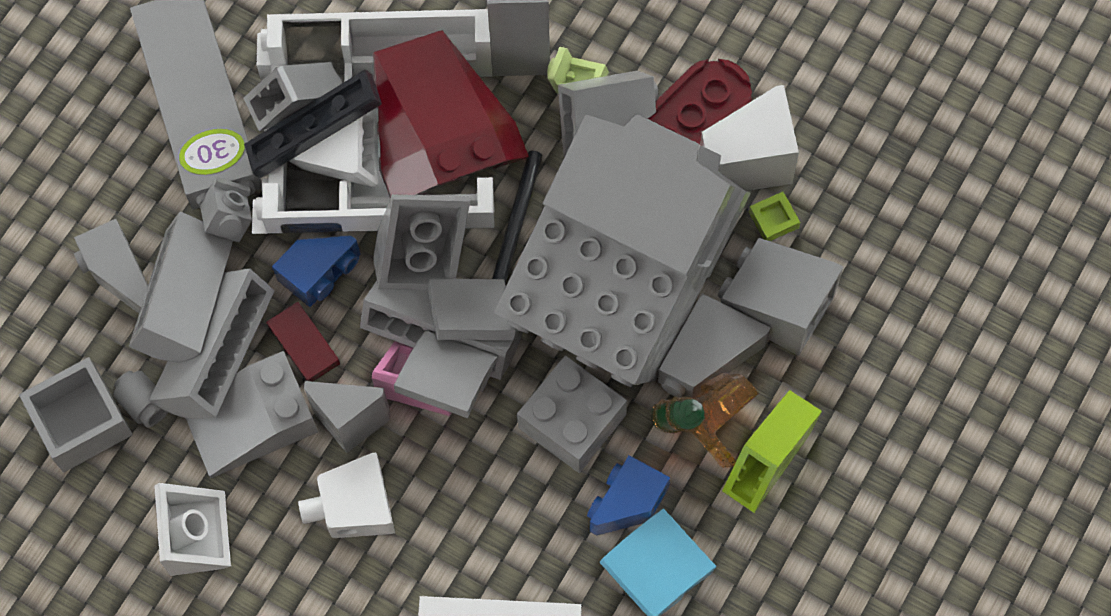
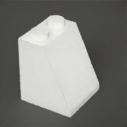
[700,85,799,191]

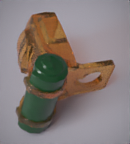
[651,373,759,468]

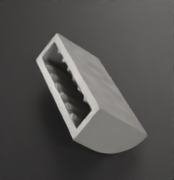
[487,0,550,76]
[129,211,233,362]
[149,269,275,419]
[360,281,523,380]

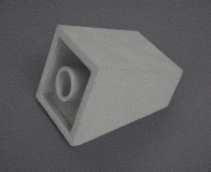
[718,238,844,356]

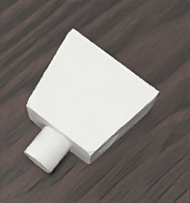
[298,452,395,538]

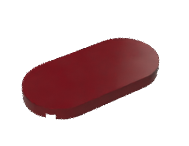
[648,59,752,144]

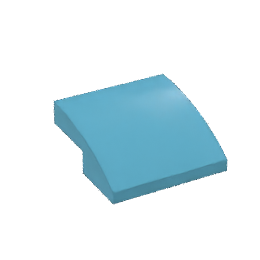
[600,508,717,616]

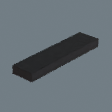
[244,70,382,178]

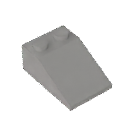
[373,194,470,290]
[186,351,318,478]

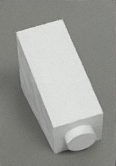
[290,111,378,187]

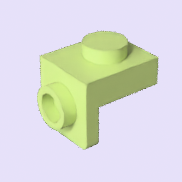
[547,47,609,94]

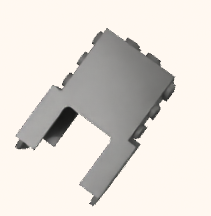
[494,114,751,387]

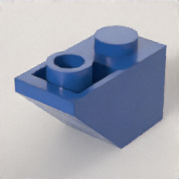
[272,236,361,307]
[587,455,670,536]

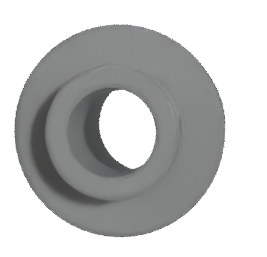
[113,371,168,428]

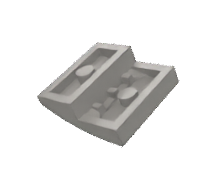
[394,331,498,418]

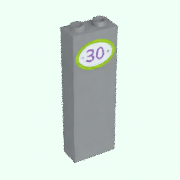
[130,0,262,210]

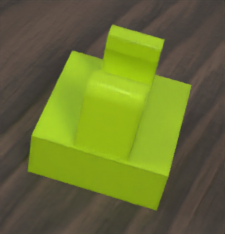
[749,192,801,241]

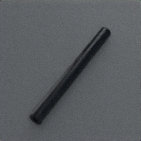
[492,150,543,285]

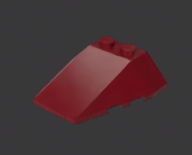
[373,30,529,198]

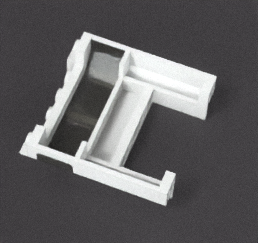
[252,9,495,234]

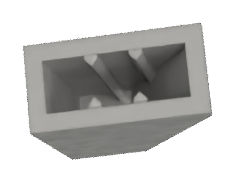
[243,62,342,131]
[558,71,658,157]
[658,294,771,399]

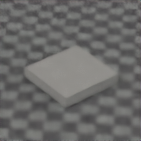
[428,278,516,341]

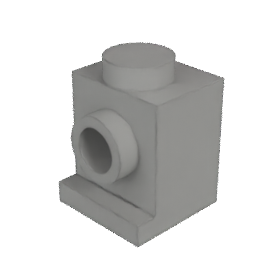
[200,177,252,242]

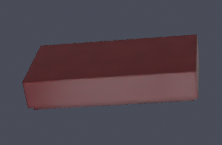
[266,302,340,382]

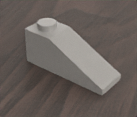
[74,219,148,313]

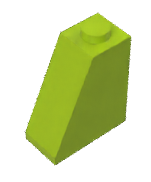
[722,390,822,513]

